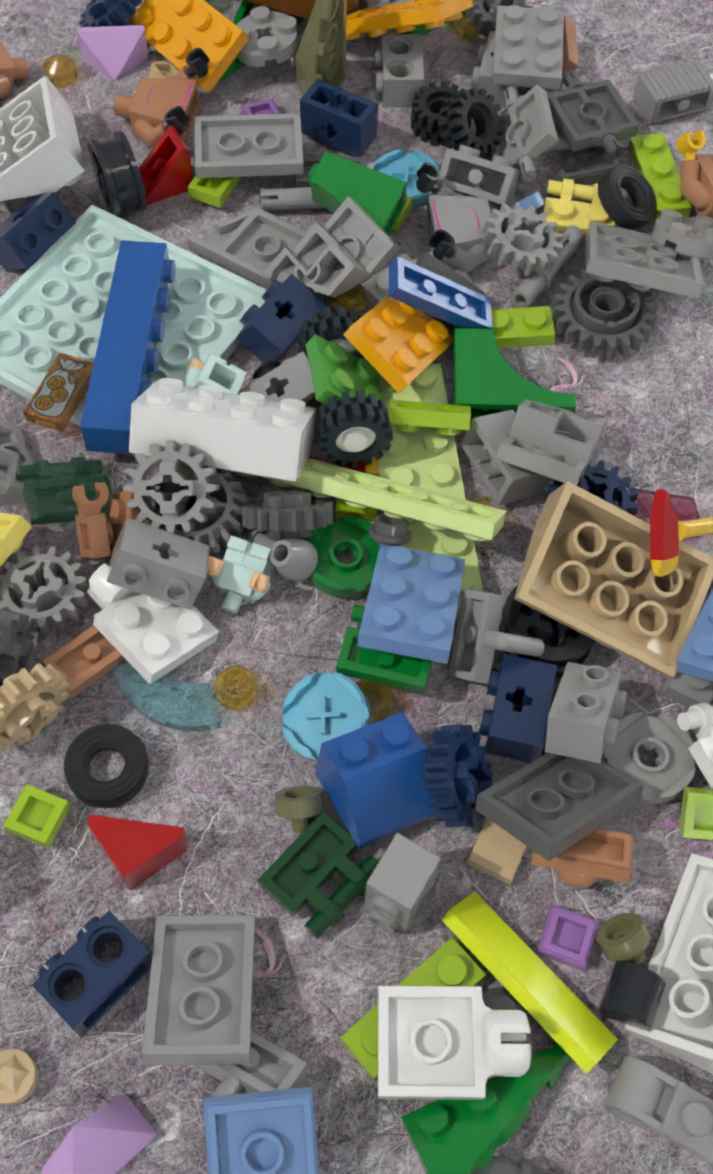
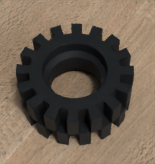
[410,82,472,146]
[438,87,505,156]

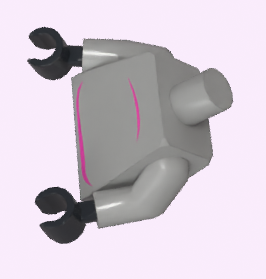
[416,162,503,272]

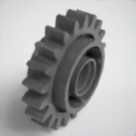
[551,269,658,359]

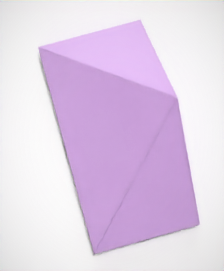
[77,25,149,81]
[41,1093,159,1174]

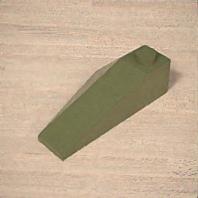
[293,0,347,95]

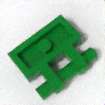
[336,604,432,694]

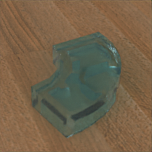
[112,663,222,732]

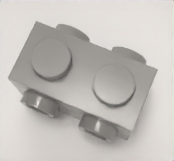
[437,145,521,210]
[545,662,627,764]

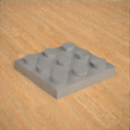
[586,221,704,300]

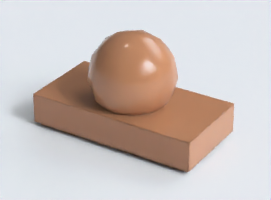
[531,828,634,888]

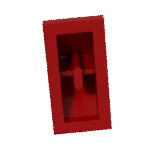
[139,125,193,205]
[87,814,189,891]

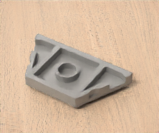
[187,207,307,289]

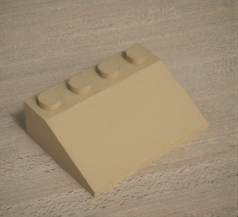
[514,481,713,679]

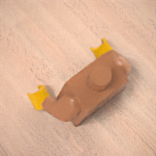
[676,130,713,218]

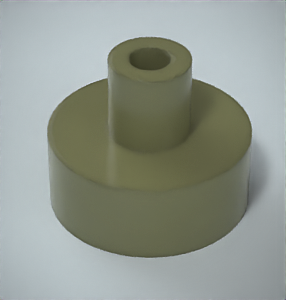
[275,786,323,833]
[597,913,651,965]

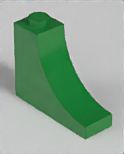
[308,151,406,293]
[452,328,576,424]

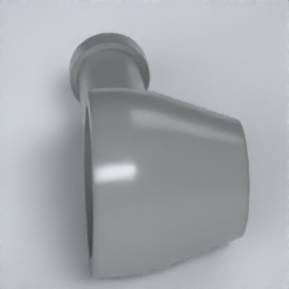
[247,529,318,582]

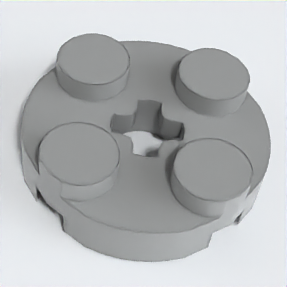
[236,6,299,67]
[651,209,713,259]
[602,713,696,807]

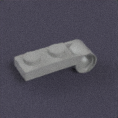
[605,1056,713,1167]

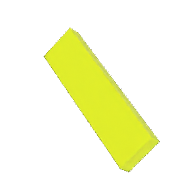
[441,891,618,1074]

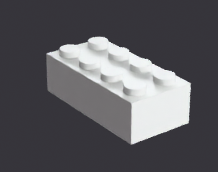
[129,378,316,482]

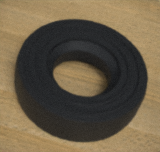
[598,164,657,230]
[64,724,149,808]

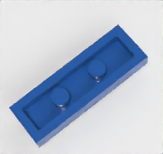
[388,256,492,329]

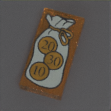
[23,352,94,432]

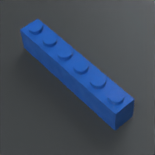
[80,240,176,455]

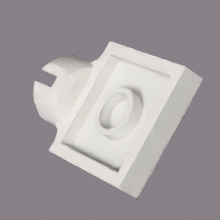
[87,560,219,684]
[378,986,531,1100]

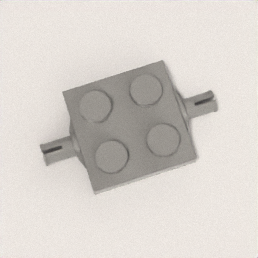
[490,84,558,182]

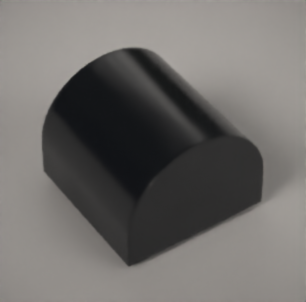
[599,961,666,1032]

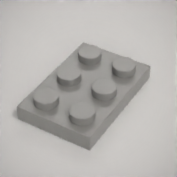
[491,5,564,90]
[194,113,304,178]
[142,915,256,1065]

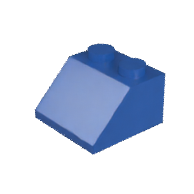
[315,712,437,849]

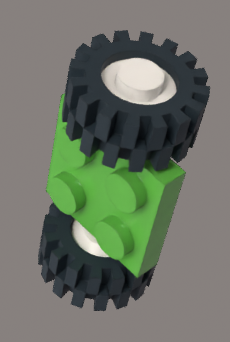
[298,306,393,468]

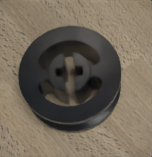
[87,130,147,218]
[498,585,595,677]

